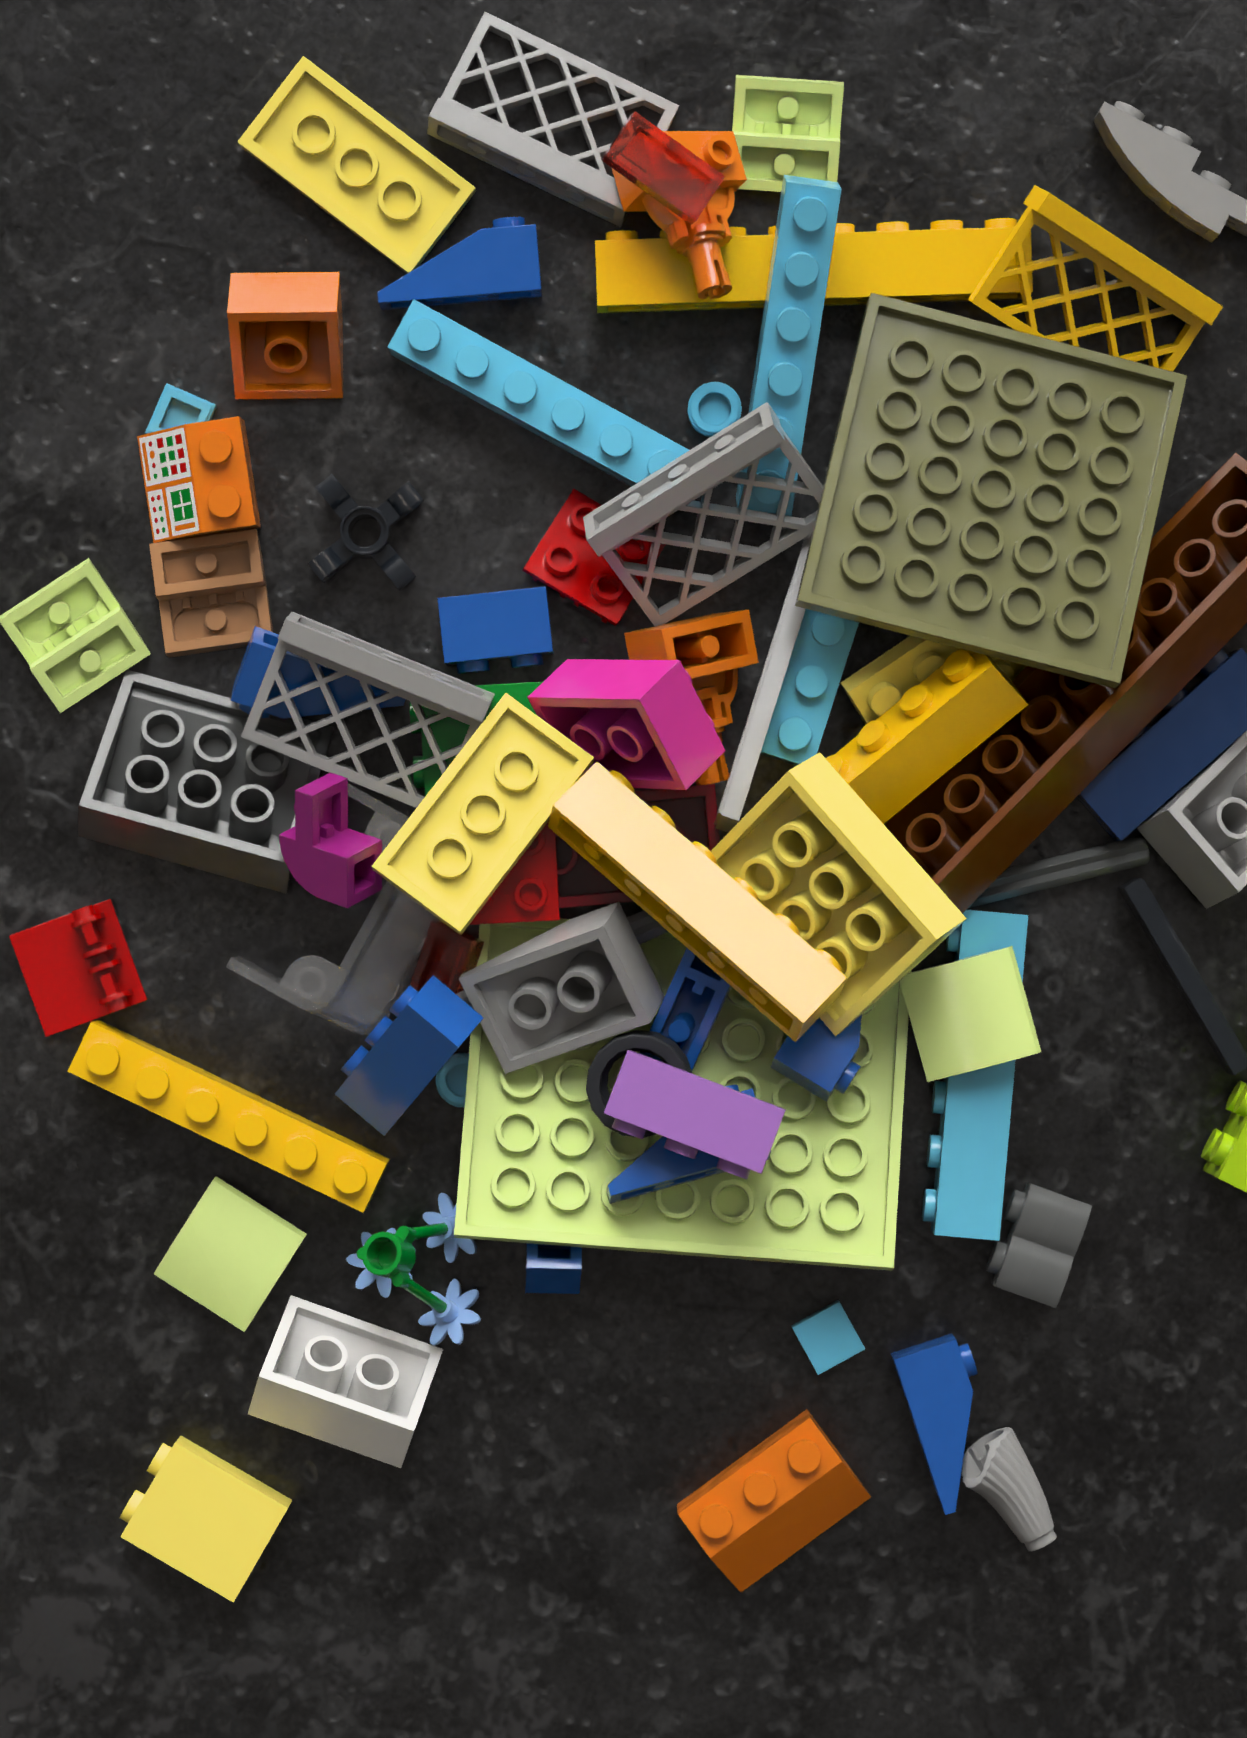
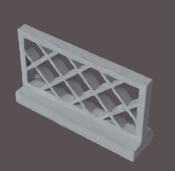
[427,12,679,227]
[583,402,823,626]
[241,611,495,808]

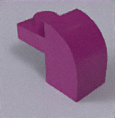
[279,773,382,908]

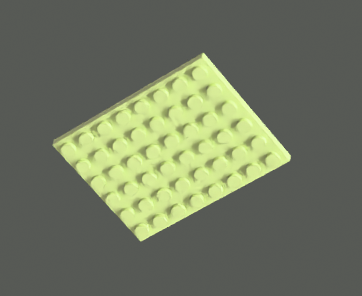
[454,918,911,1271]

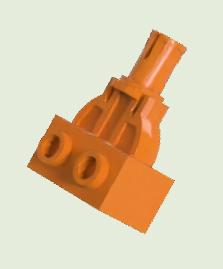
[610,131,747,299]
[624,609,759,785]

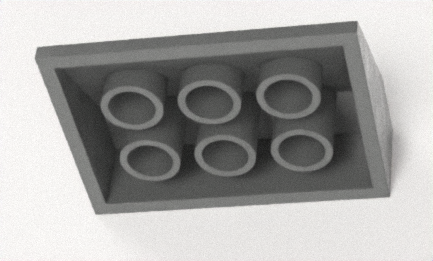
[78,670,334,894]

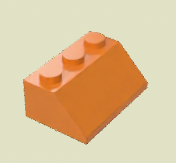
[677,1409,871,1593]

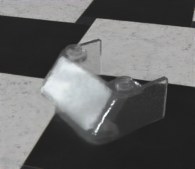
[226,782,442,1035]

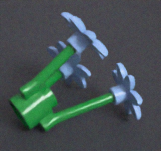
[346,1193,481,1346]

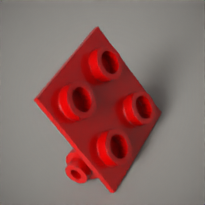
[522,489,666,626]
[469,821,560,925]
[9,899,148,1037]

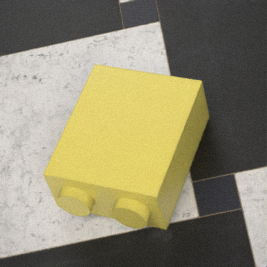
[120,1436,292,1603]

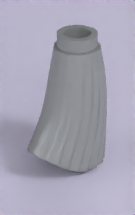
[961,1427,1057,1551]

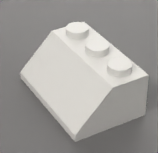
[248,1295,443,1468]

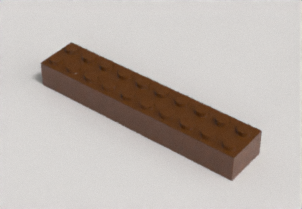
[884,452,1247,914]

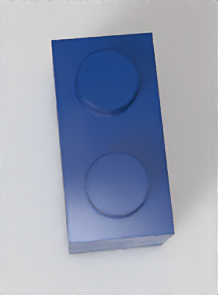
[437,586,554,674]

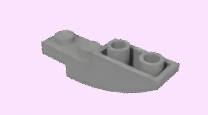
[1093,101,1247,243]

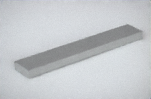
[714,534,812,833]

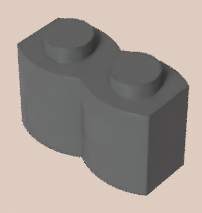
[986,1182,1092,1308]

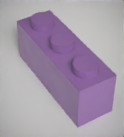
[604,1050,786,1179]

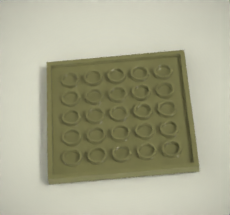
[795,293,1187,688]

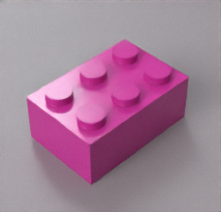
[527,659,726,790]

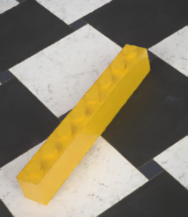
[595,218,1033,313]

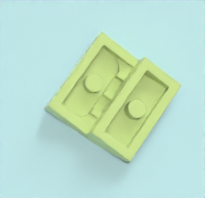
[732,75,844,192]
[0,558,151,713]
[900,946,1041,1082]
[154,1176,307,1332]

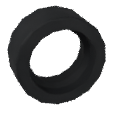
[586,1030,692,1138]

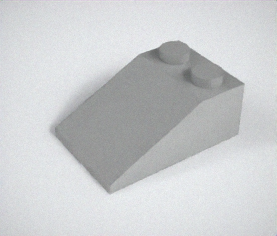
[1137,731,1247,909]
[459,902,665,1074]

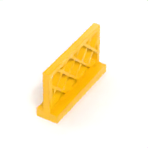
[968,185,1223,372]

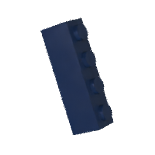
[1076,648,1247,841]

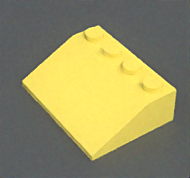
[711,753,967,1036]

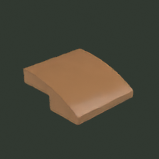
[149,529,273,658]

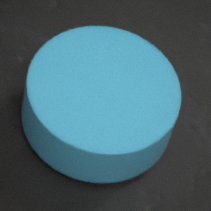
[687,382,742,437]
[436,1053,469,1107]

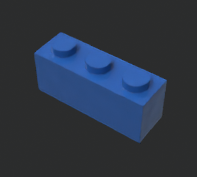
[335,975,484,1136]

